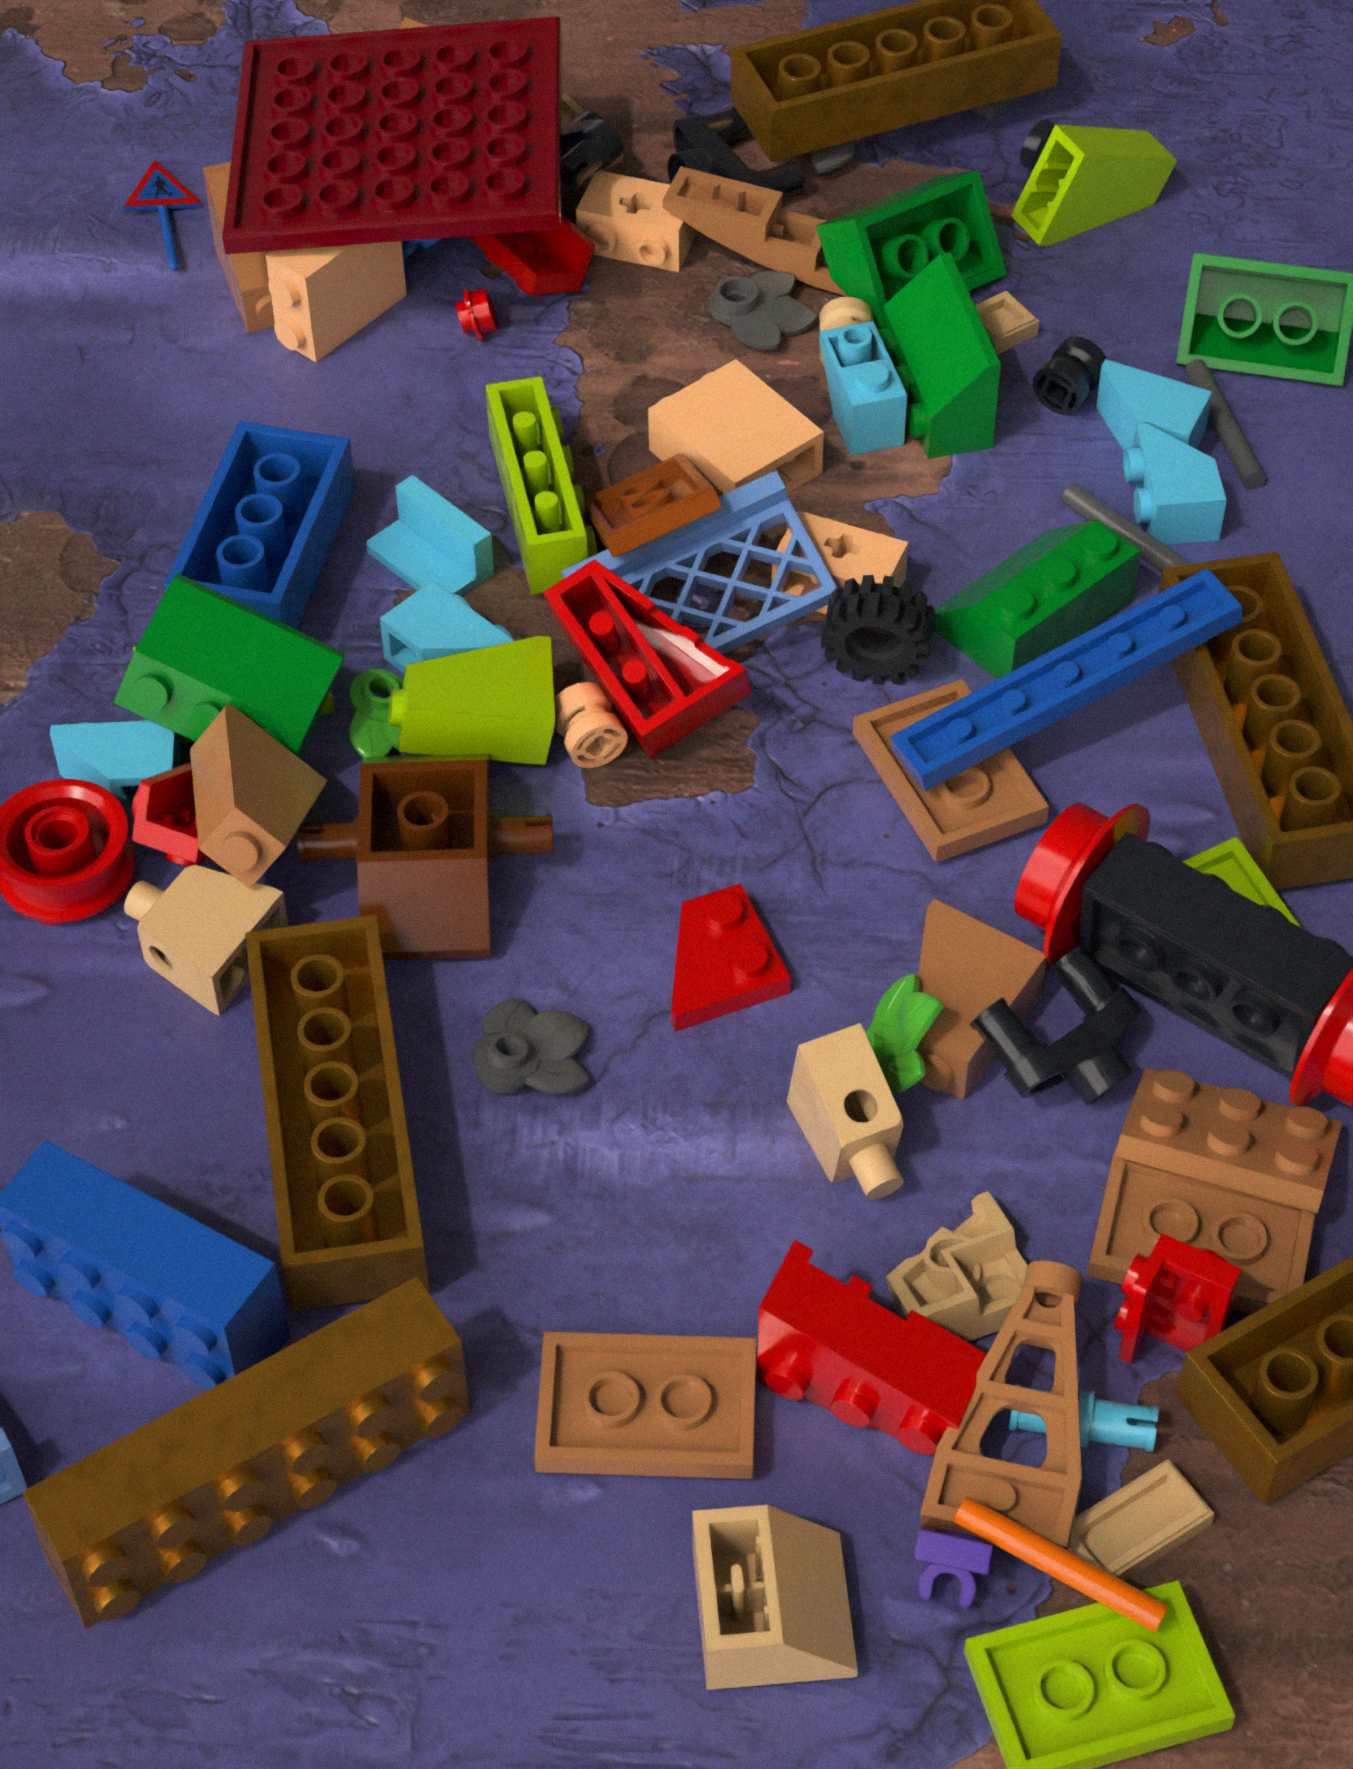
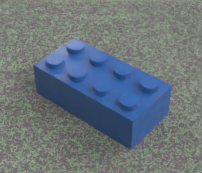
[164,421,356,630]
[0,1140,290,1391]

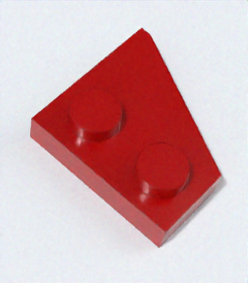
[671,883,791,1032]

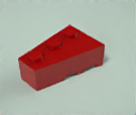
[543,559,752,759]
[757,1239,987,1455]

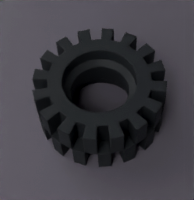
[821,575,935,685]

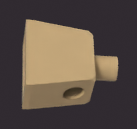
[124,865,289,1016]
[787,1023,904,1200]

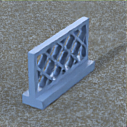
[561,470,837,655]

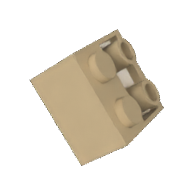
[692,1505,858,1690]

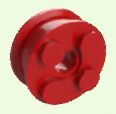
[0,779,136,925]

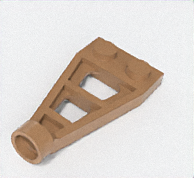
[920,1260,1083,1550]

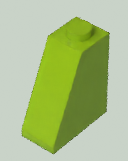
[1010,124,1177,246]
[388,636,555,765]

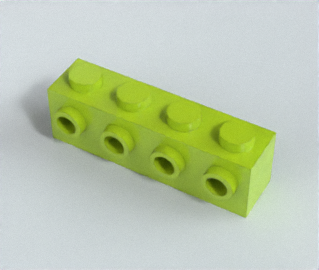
[485,376,597,595]

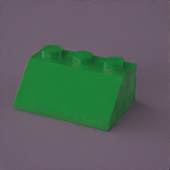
[816,170,1007,327]
[877,252,1001,459]
[1176,252,1353,386]
[934,519,1140,679]
[114,573,346,758]

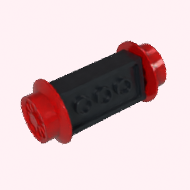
[1014,802,1353,1108]

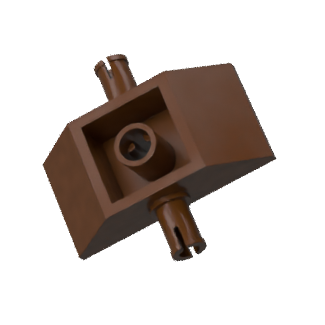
[297,754,553,960]

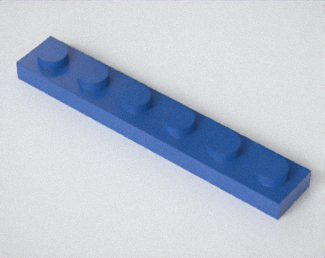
[890,568,1243,792]

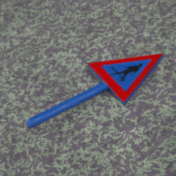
[123,160,203,271]

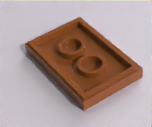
[584,453,722,558]

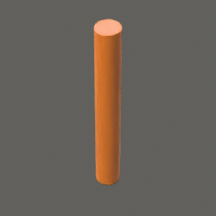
[953,1496,1169,1633]

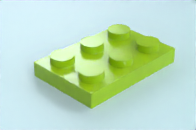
[964,1580,1236,1769]

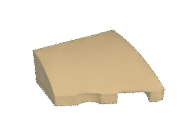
[886,1191,1028,1342]

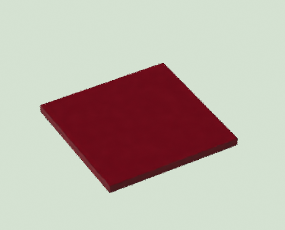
[222,16,562,254]

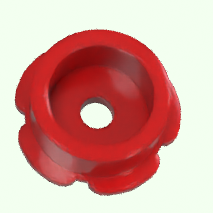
[456,288,499,341]

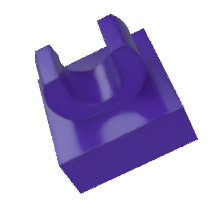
[913,1525,995,1608]

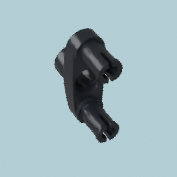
[667,106,805,198]
[561,111,624,192]
[969,944,1141,1106]

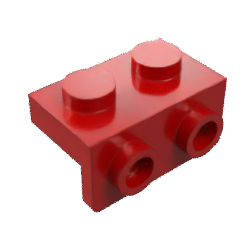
[468,214,595,297]
[132,762,209,866]
[1114,1233,1242,1364]

